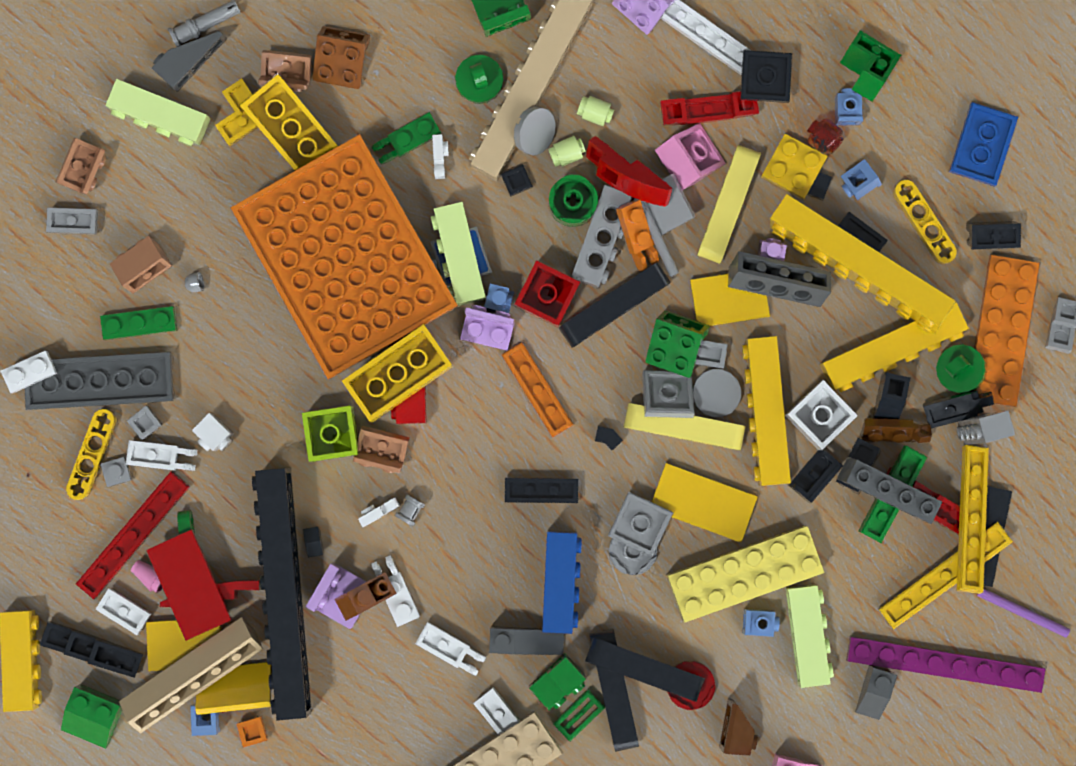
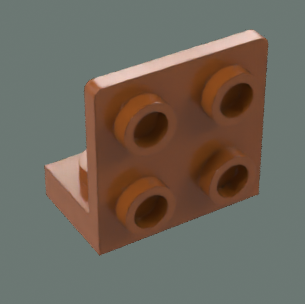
[313,26,370,89]

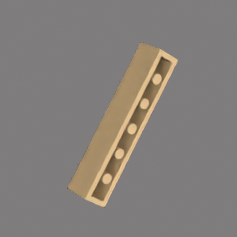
[119,617,263,734]

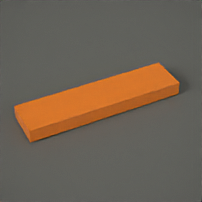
[502,342,573,438]

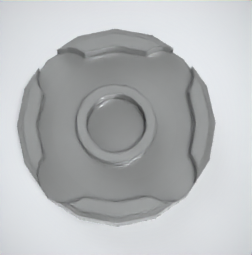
[514,106,556,156]
[693,369,741,417]
[608,538,657,575]

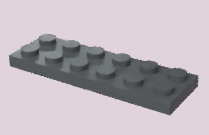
[24,352,174,410]

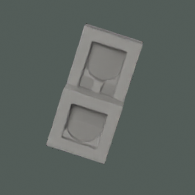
[1045,297,1076,354]

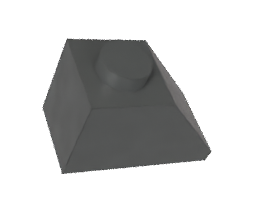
[855,665,897,720]

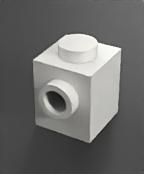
[192,413,233,451]

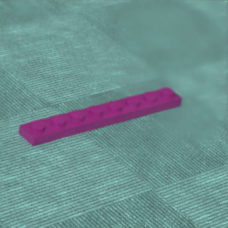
[846,636,1045,693]

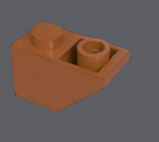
[334,572,397,621]

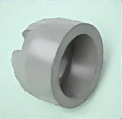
[185,272,205,292]

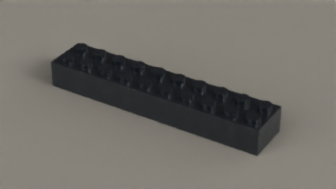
[252,468,312,721]

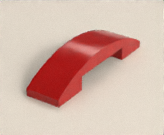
[660,91,759,125]

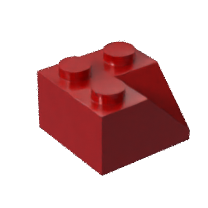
[514,260,580,328]

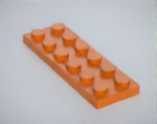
[974,255,1039,407]

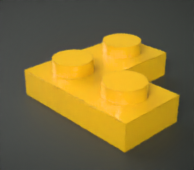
[215,78,258,146]

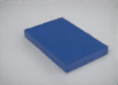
[949,102,1018,187]

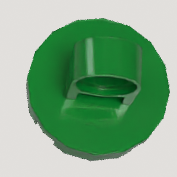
[455,55,504,104]
[936,344,986,393]

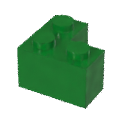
[840,30,902,102]
[529,653,586,710]

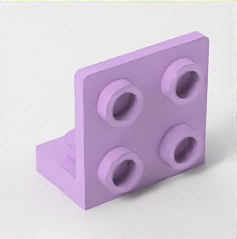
[612,0,676,35]
[460,305,515,351]
[306,562,366,629]

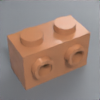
[110,236,172,294]

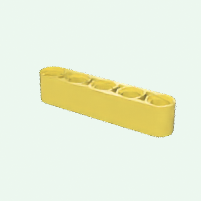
[697,145,761,264]
[624,403,746,450]

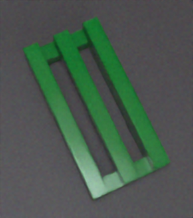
[553,690,605,742]

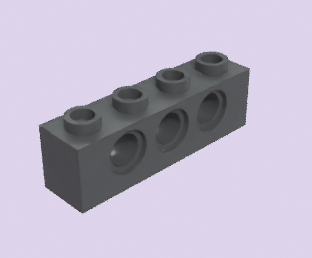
[728,251,831,307]
[837,457,942,524]

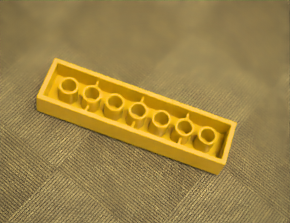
[770,194,956,333]

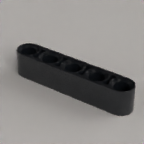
[559,262,671,348]
[589,628,639,752]
[585,638,705,702]

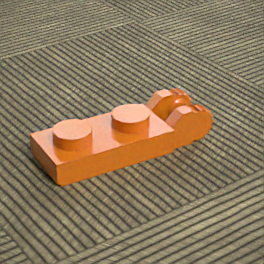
[616,199,659,271]

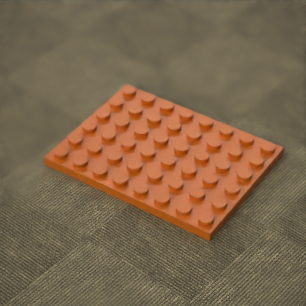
[230,134,458,380]

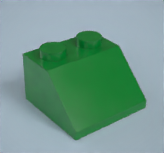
[61,684,123,749]

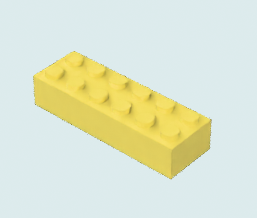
[666,525,824,622]

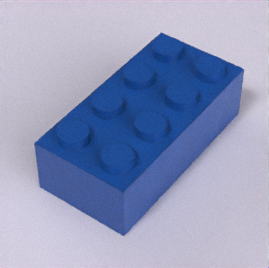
[542,531,582,634]

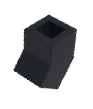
[595,426,623,451]
[303,526,324,558]

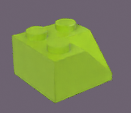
[302,406,358,462]

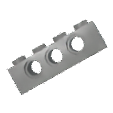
[571,185,631,289]
[956,411,1015,445]

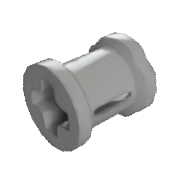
[394,495,425,526]

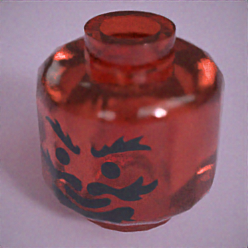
[807,118,844,154]

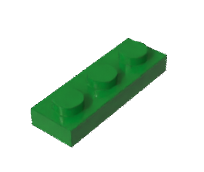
[100,306,177,340]

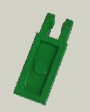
[372,112,442,165]

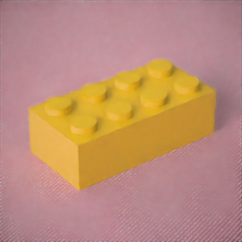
[240,73,338,171]
[342,324,453,423]

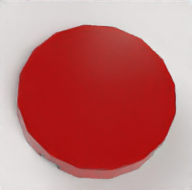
[667,661,715,710]

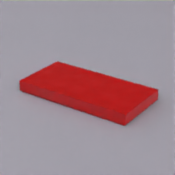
[146,530,232,641]

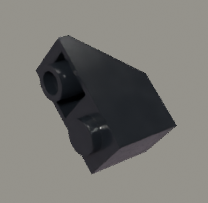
[872,372,911,419]

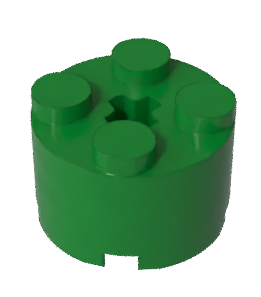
[549,175,598,227]

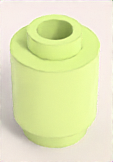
[577,96,614,126]
[548,136,586,167]

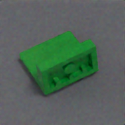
[471,0,531,37]
[645,310,710,378]

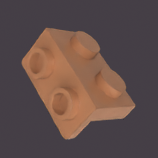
[258,50,312,92]
[55,138,106,195]
[353,426,410,473]

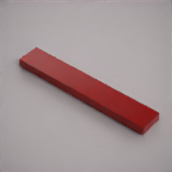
[76,471,190,600]

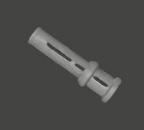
[167,0,241,47]

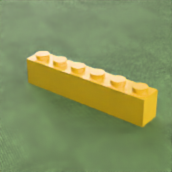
[820,302,969,393]
[742,336,791,486]

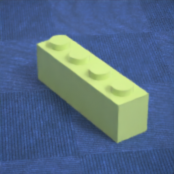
[105,79,211,147]
[431,202,486,306]
[785,584,834,688]

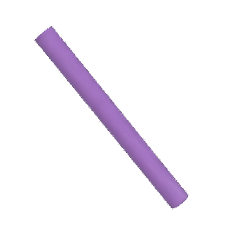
[977,589,1070,638]

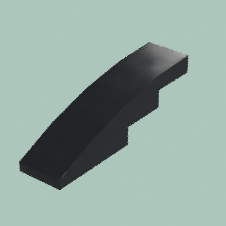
[40,621,143,678]

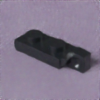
[923,390,994,429]

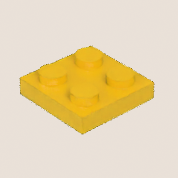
[761,134,828,200]

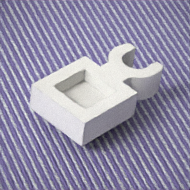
[432,135,449,179]
[358,497,400,527]

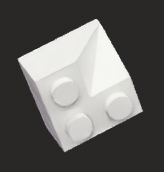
[785,380,858,450]

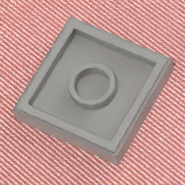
[631,174,696,236]
[642,370,695,418]
[608,491,673,557]

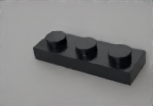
[505,478,578,503]

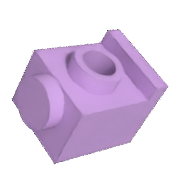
[758,238,787,261]

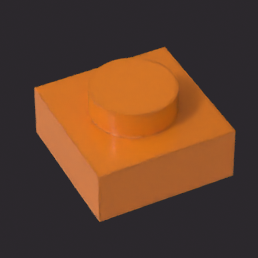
[236,716,268,748]

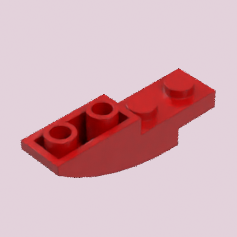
[586,136,672,207]

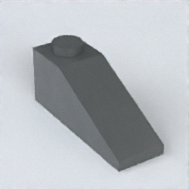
[152,31,226,92]
[489,626,564,655]

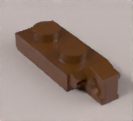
[861,418,932,443]

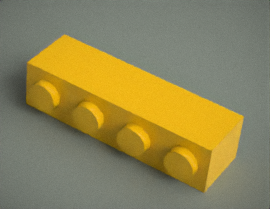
[0,610,42,712]

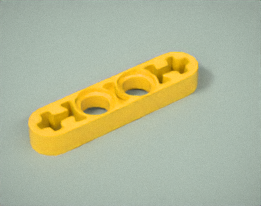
[893,180,957,264]
[66,409,116,500]

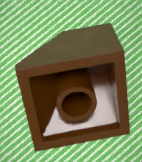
[719,698,758,756]

